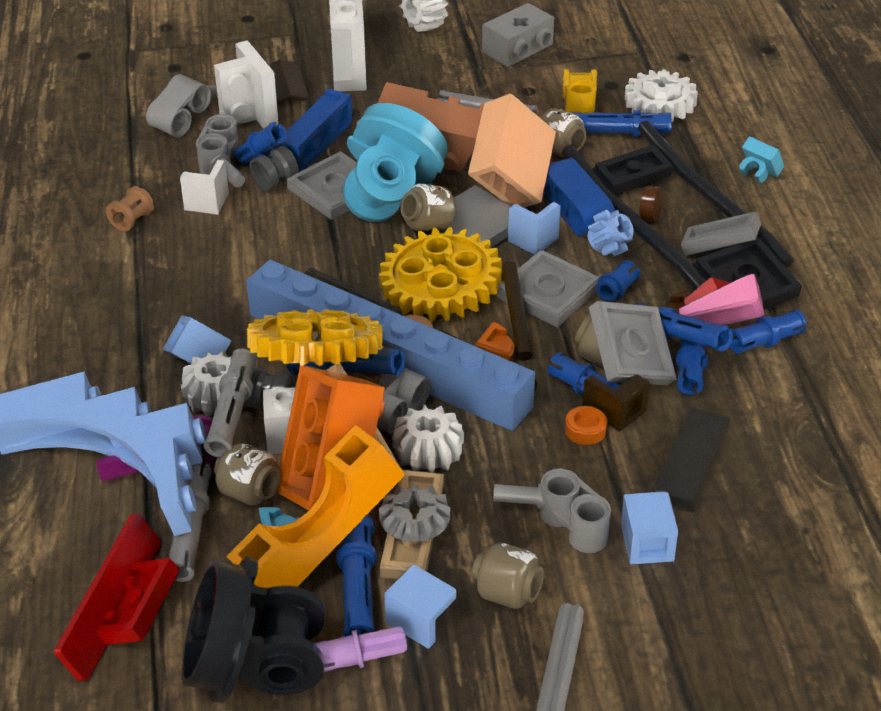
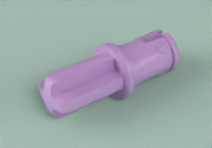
[313,626,407,672]

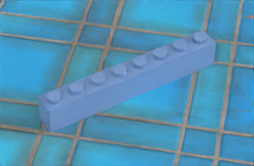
[246,260,535,432]

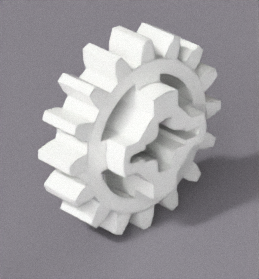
[625,70,698,122]

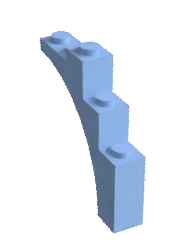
[0,372,207,536]

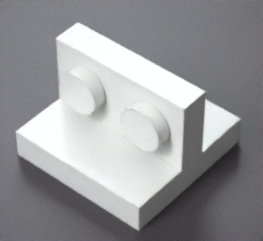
[214,40,278,129]

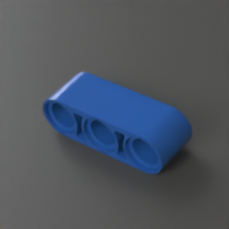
[543,158,615,236]

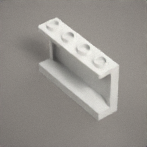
[329,0,367,91]

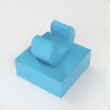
[739,136,785,184]

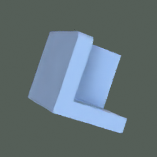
[508,202,561,255]
[162,315,232,364]
[621,492,678,564]
[384,564,456,648]

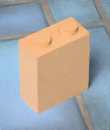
[468,93,556,208]

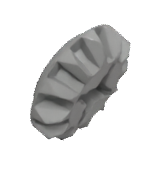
[379,482,450,542]

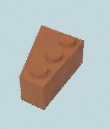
[378,82,484,173]

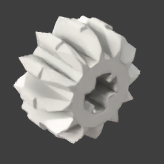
[399,0,448,32]
[181,351,231,417]
[392,404,464,473]

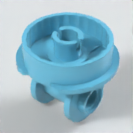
[343,103,448,222]

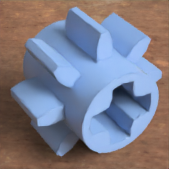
[588,210,634,257]

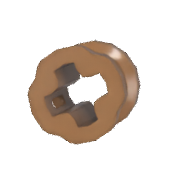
[106,186,154,232]

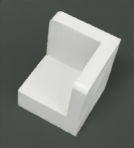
[180,160,229,214]

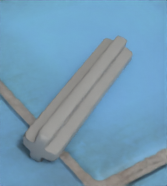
[536,603,584,711]

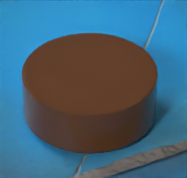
[640,185,662,223]

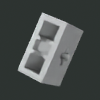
[482,3,554,67]

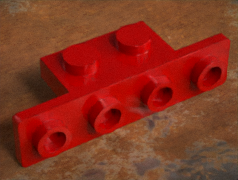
[54,513,179,681]

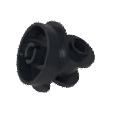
[181,557,325,703]

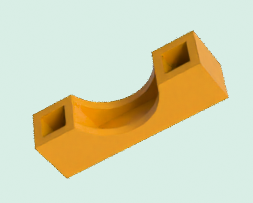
[226,425,406,588]

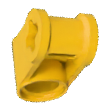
[562,69,597,113]

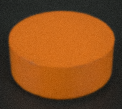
[565,406,607,445]

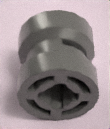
[249,146,299,191]
[244,368,295,409]

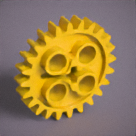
[379,227,502,322]
[247,309,383,366]

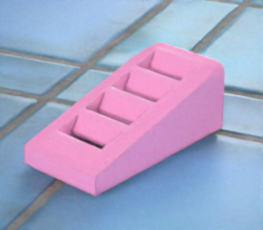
[679,274,765,325]

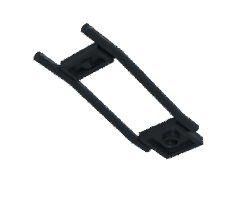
[562,120,802,309]

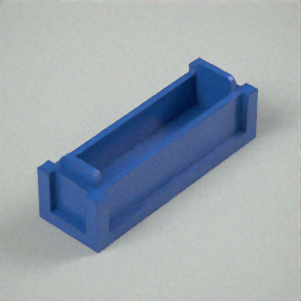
[274,88,352,173]

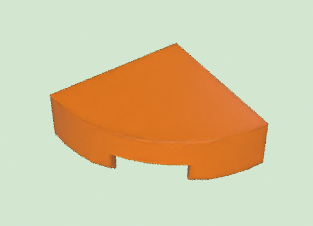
[475,322,515,362]

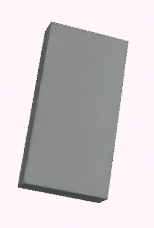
[680,212,761,256]

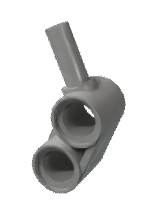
[146,74,218,138]
[196,114,245,187]
[377,367,431,435]
[493,468,611,553]

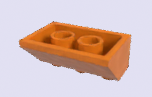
[276,365,385,511]

